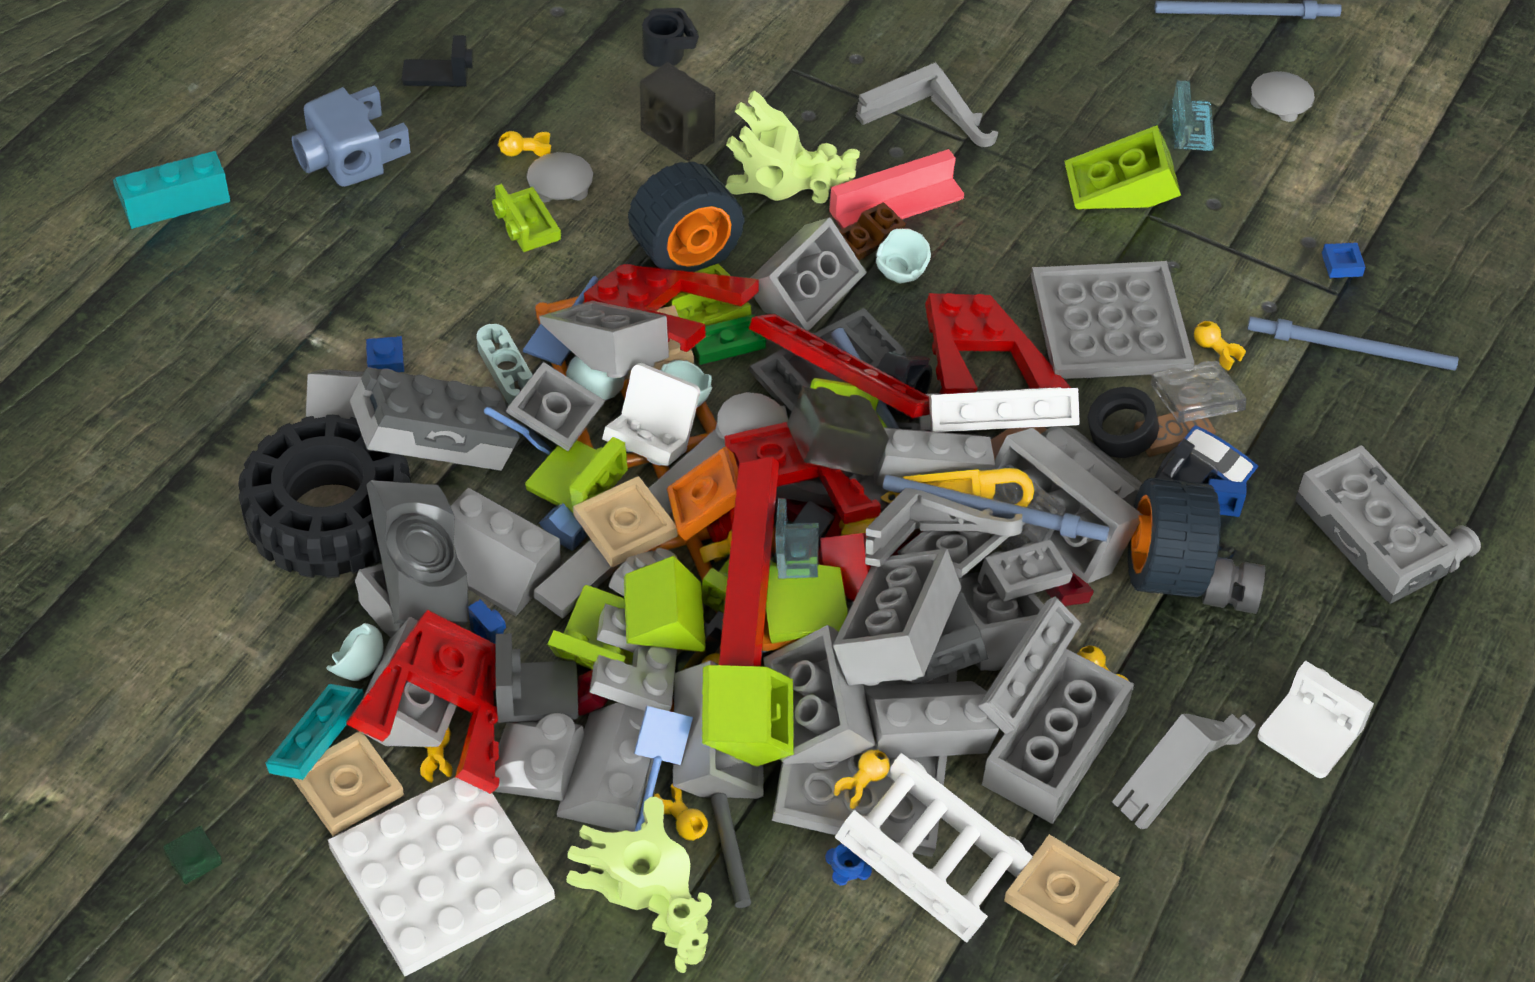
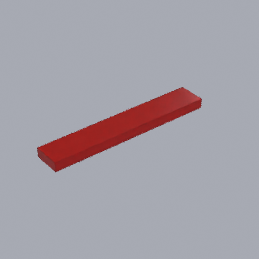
[749,314,930,418]
[719,456,779,667]

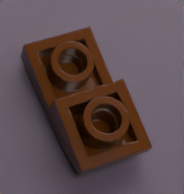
[839,202,906,261]

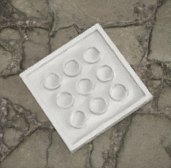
[328,777,555,977]

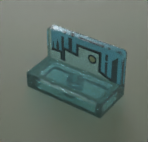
[1172,80,1214,151]
[776,498,819,579]

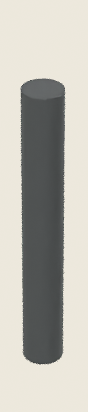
[711,793,751,908]

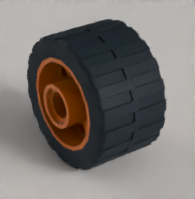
[628,161,744,272]
[1128,478,1221,597]

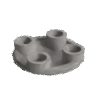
[1250,71,1315,122]
[527,152,593,202]
[716,392,789,439]

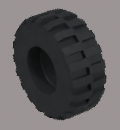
[238,415,411,578]

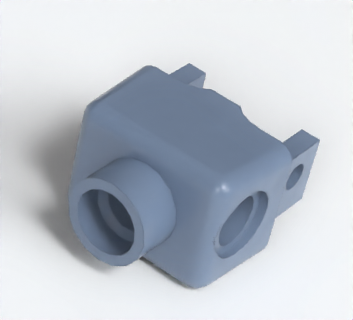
[292,85,411,187]

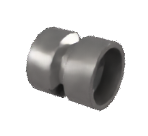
[1202,557,1265,614]

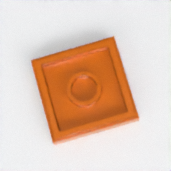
[666,447,738,541]

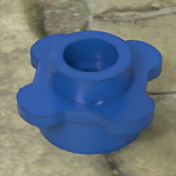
[825,844,872,885]

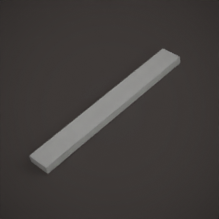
[534,429,725,619]

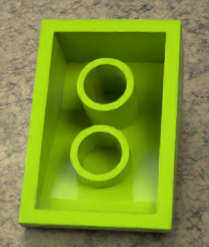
[1065,125,1181,209]

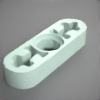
[477,324,533,405]

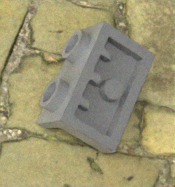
[977,539,1073,602]

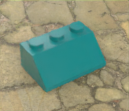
[113,151,230,229]

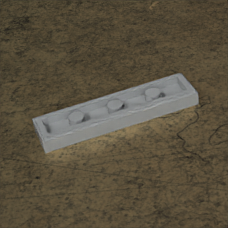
[978,596,1081,734]

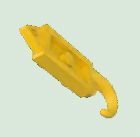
[881,468,1034,507]

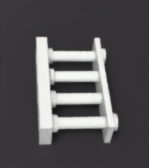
[919,387,1079,432]
[835,753,1033,943]

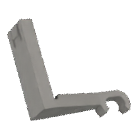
[856,62,998,147]
[865,488,1023,567]
[1112,714,1256,829]

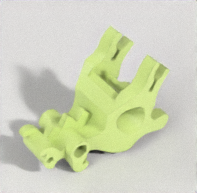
[725,90,860,204]
[567,797,711,973]

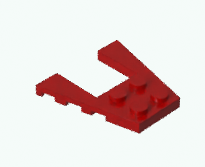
[584,264,759,352]
[925,293,1071,394]
[724,420,881,530]
[346,610,499,794]

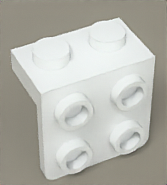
[602,363,700,466]
[1258,661,1374,778]

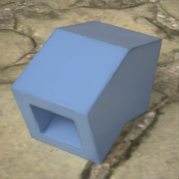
[539,503,587,551]

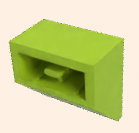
[702,665,794,767]

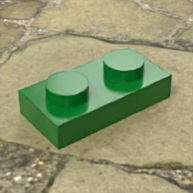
[692,314,766,365]

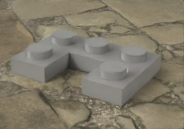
[590,604,677,711]

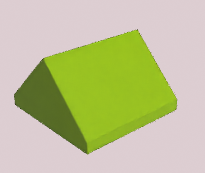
[624,556,706,652]

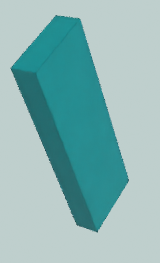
[265,684,364,780]

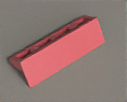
[829,149,964,229]

